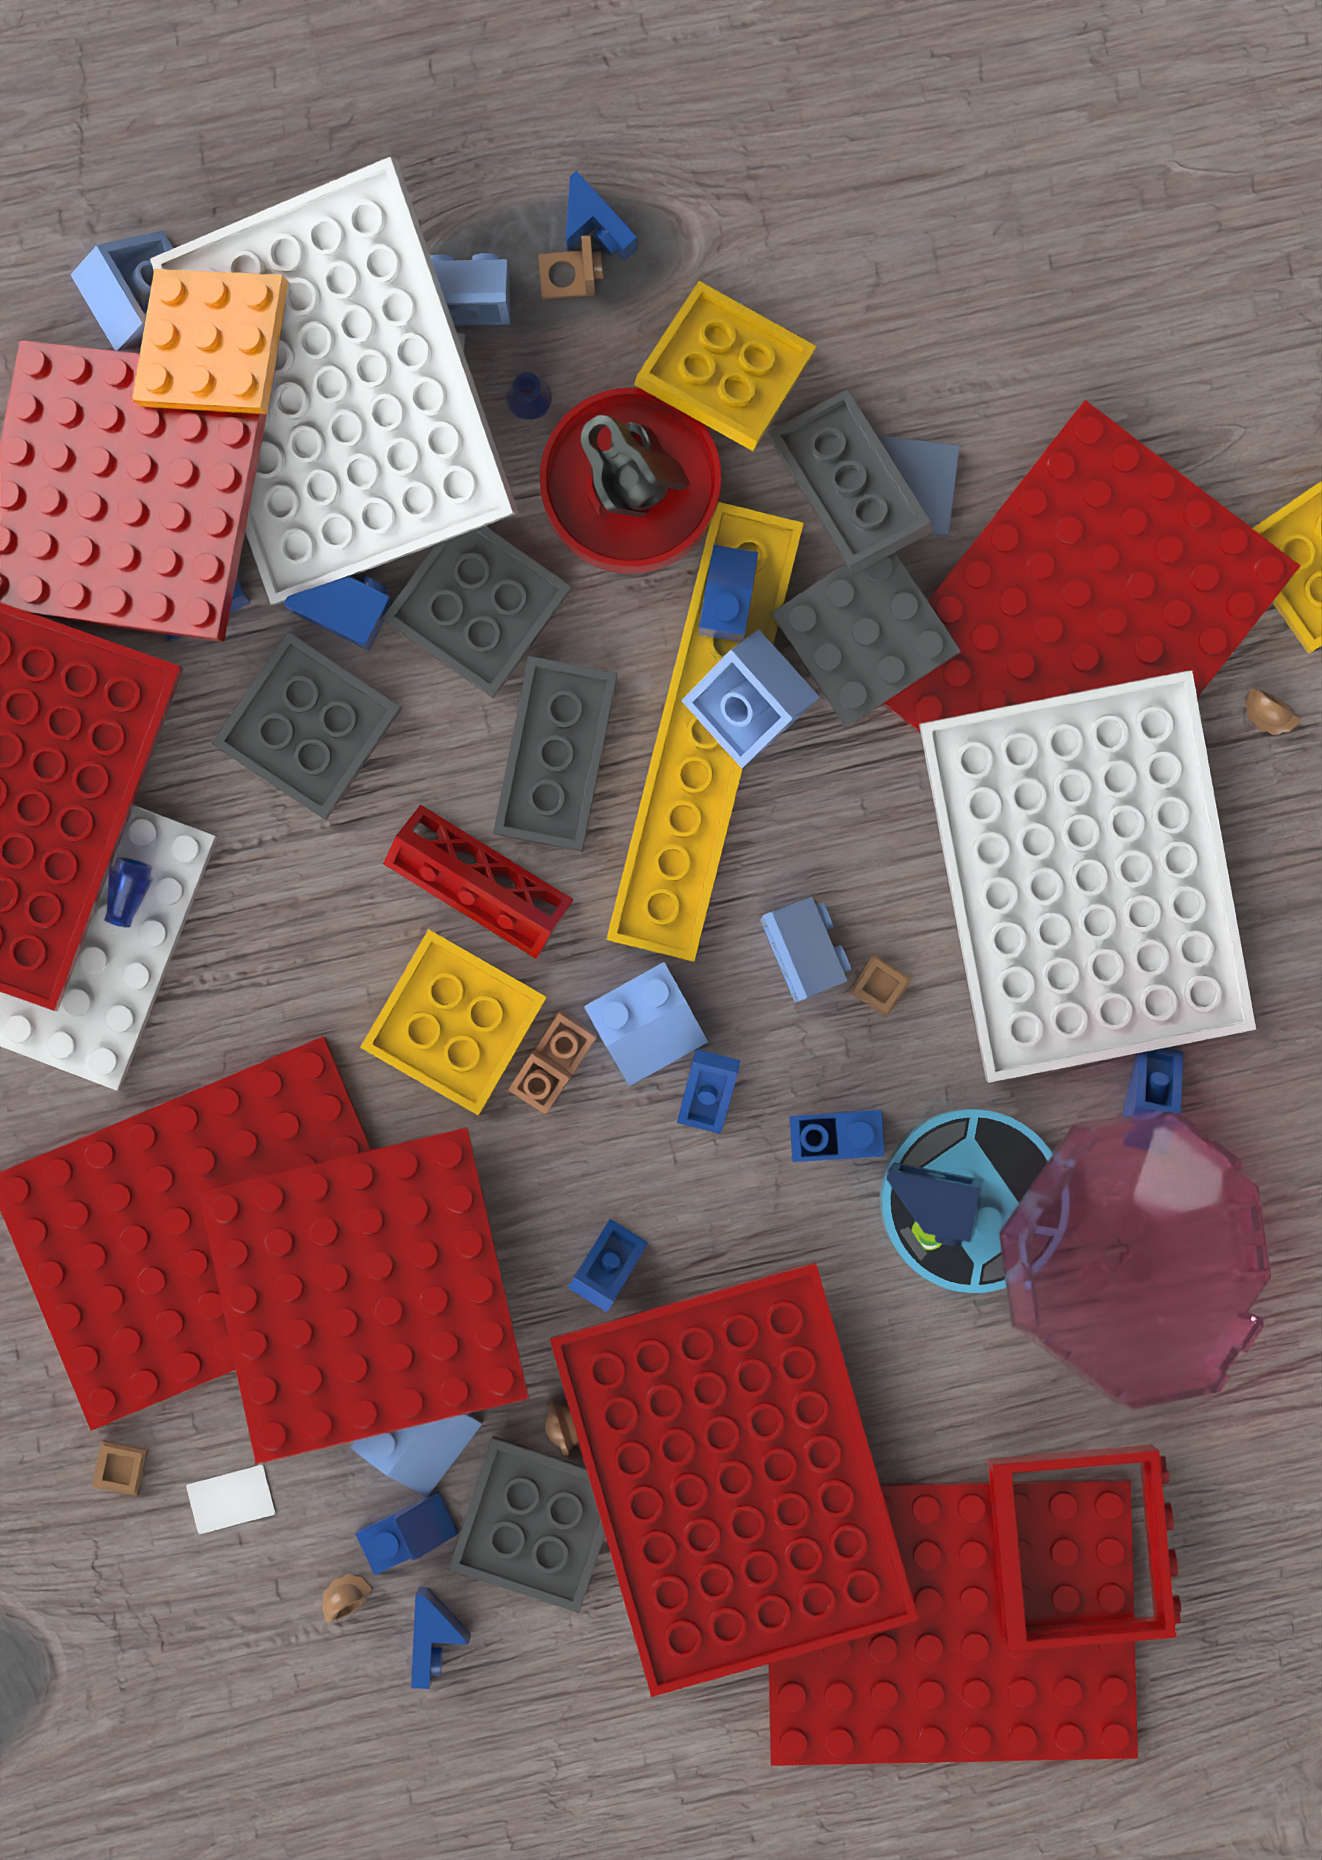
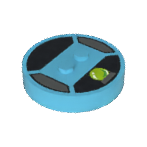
[880,1109,1066,1293]

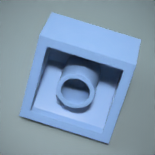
[71,231,174,351]
[430,253,511,326]
[682,629,820,768]
[760,897,851,1003]
[584,962,708,1086]
[350,1413,483,1497]

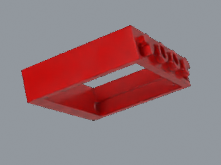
[987,1444,1182,1652]

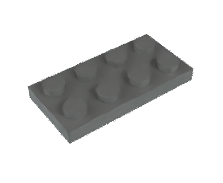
[768,389,934,575]
[493,656,618,852]

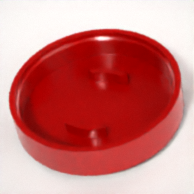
[539,387,721,574]

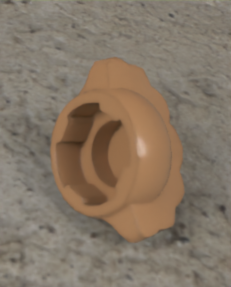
[1245,688,1301,735]
[545,1400,579,1457]
[321,1574,373,1622]

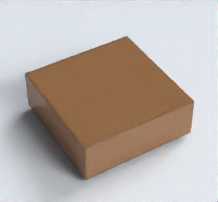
[849,954,912,1017]
[92,1440,149,1496]

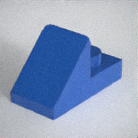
[566,170,637,261]
[677,1049,741,1134]
[568,1219,648,1312]
[355,1492,459,1575]
[411,1587,471,1689]

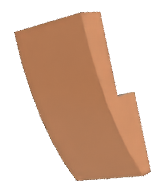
[508,1009,599,1115]

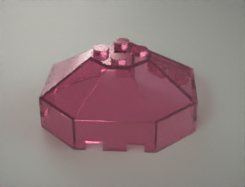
[999,1110,1271,1409]

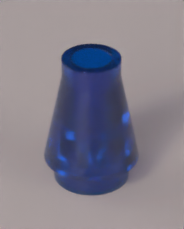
[507,372,552,420]
[104,857,154,928]

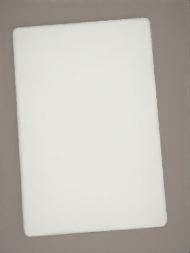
[186,1465,275,1534]

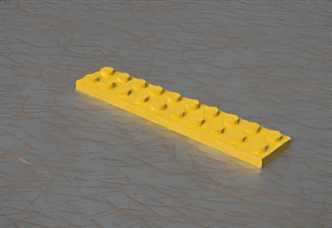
[606,502,804,962]

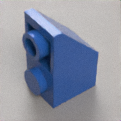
[789,1109,885,1162]

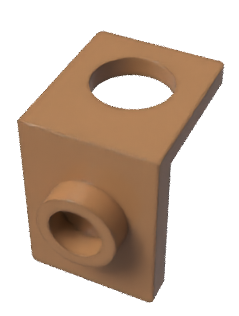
[538,235,603,300]

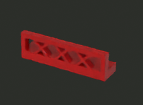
[383,804,574,959]

